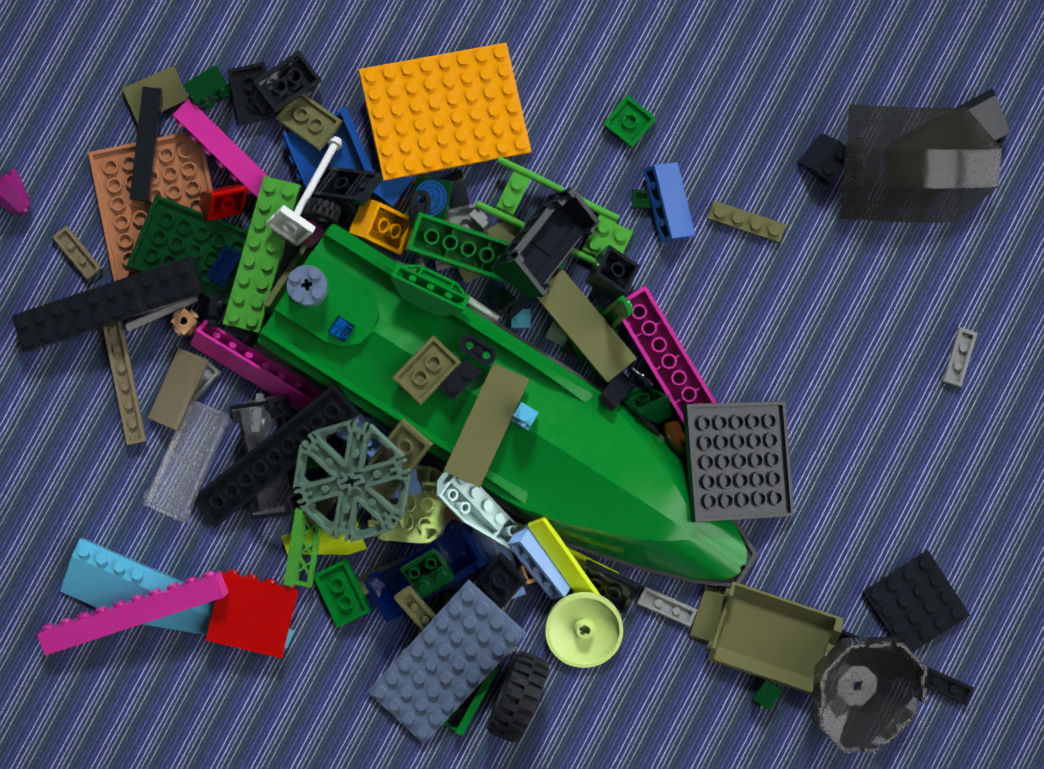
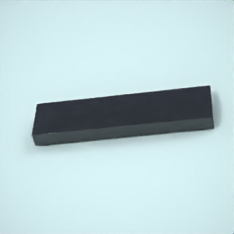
[598,371,634,411]

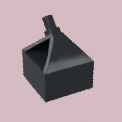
[585,245,640,302]

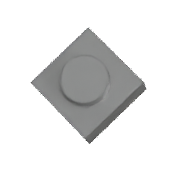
[469,209,489,231]

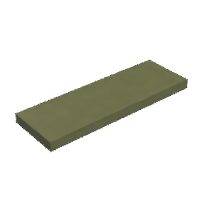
[536,269,637,383]
[444,363,529,488]

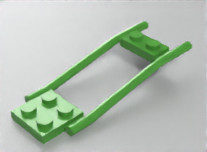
[475,156,633,265]

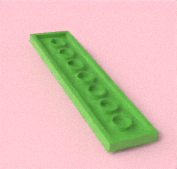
[223,176,302,333]

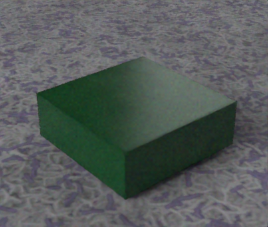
[631,189,651,210]

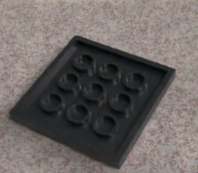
[862,550,970,657]

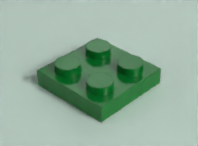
[603,95,656,148]

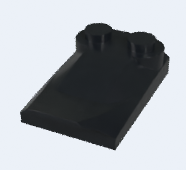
[250,50,322,114]

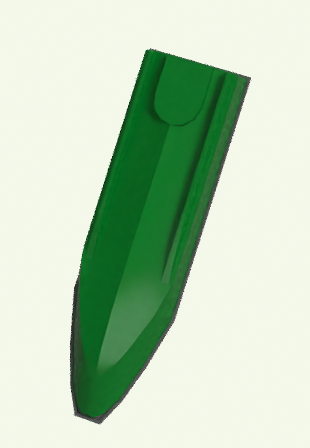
[252,222,758,587]

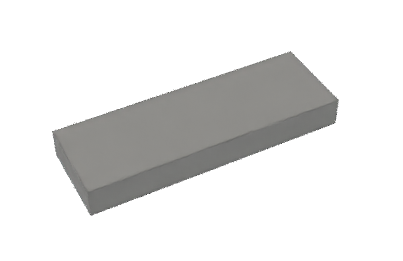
[942,327,978,388]
[637,586,698,627]

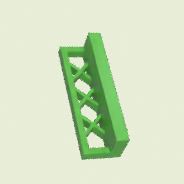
[283,508,324,588]

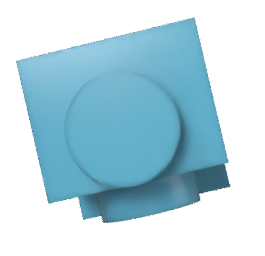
[511,402,539,430]

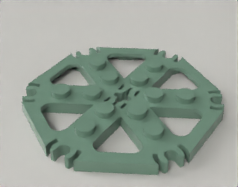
[293,419,412,543]

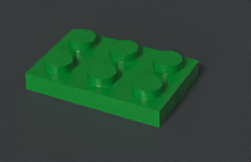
[314,558,372,628]

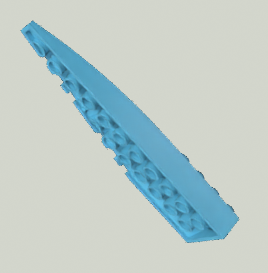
[60,538,295,649]

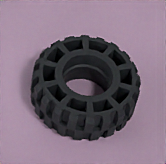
[486,651,550,743]

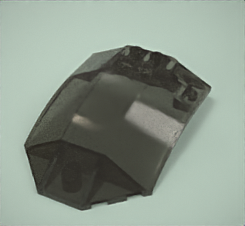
[841,104,1002,223]

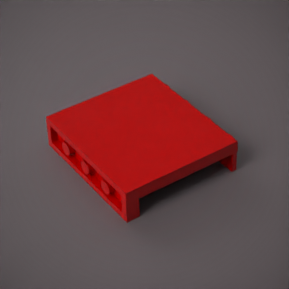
[205,569,299,658]

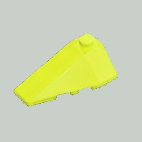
[282,517,367,555]

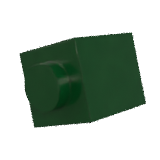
[752,679,782,710]

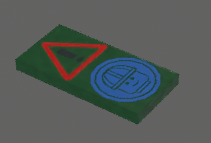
[404,175,453,252]

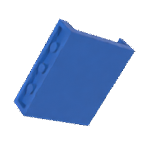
[282,106,374,187]

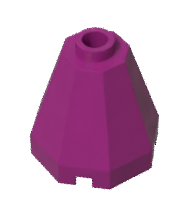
[0,168,31,216]

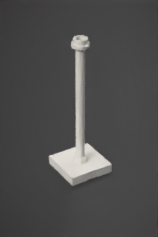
[265,136,342,246]

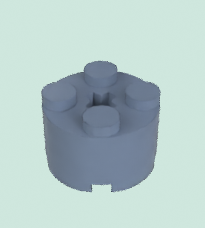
[287,265,329,307]

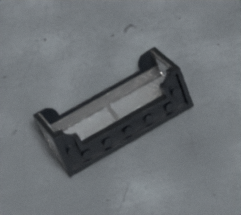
[229,393,306,519]

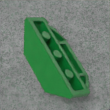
[390,263,470,317]

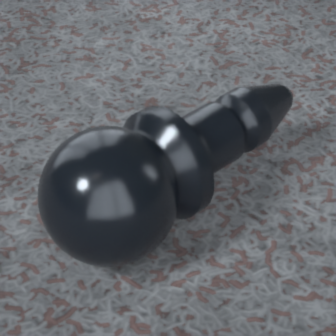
[627,365,657,391]

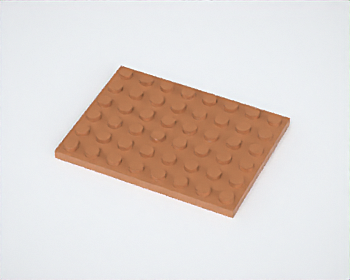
[88,131,213,281]

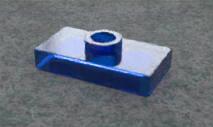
[206,245,242,288]

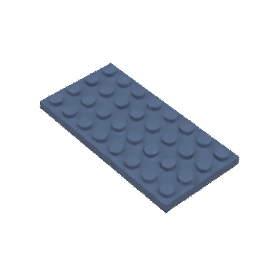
[367,580,526,744]

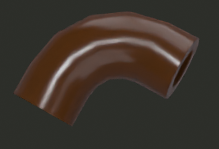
[663,421,687,458]

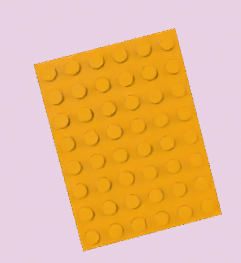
[358,43,532,181]

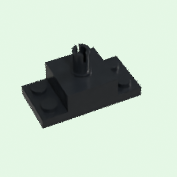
[302,166,383,216]

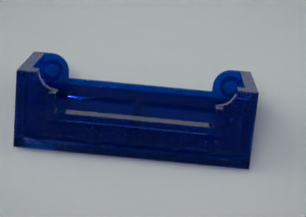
[363,521,492,623]

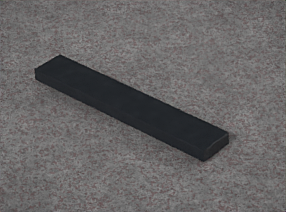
[129,87,163,202]

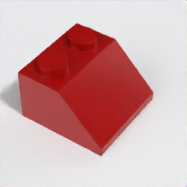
[198,185,248,221]

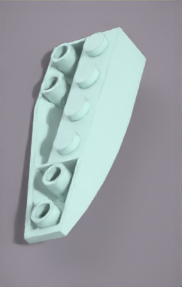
[437,472,520,552]

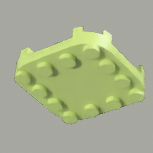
[368,465,446,544]

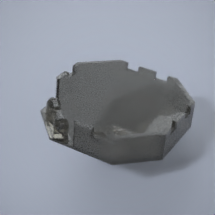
[812,636,928,754]

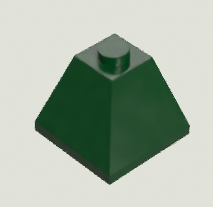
[620,386,672,423]

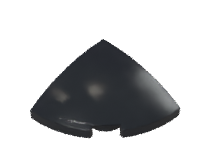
[443,169,470,209]

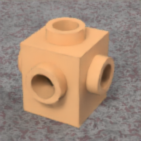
[171,308,201,337]

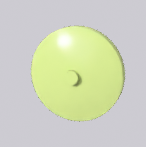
[545,592,623,668]

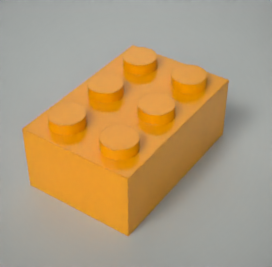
[349,198,412,255]

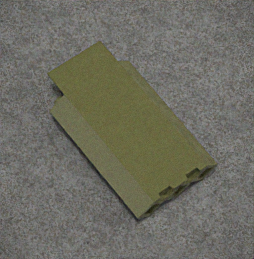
[689,581,844,697]

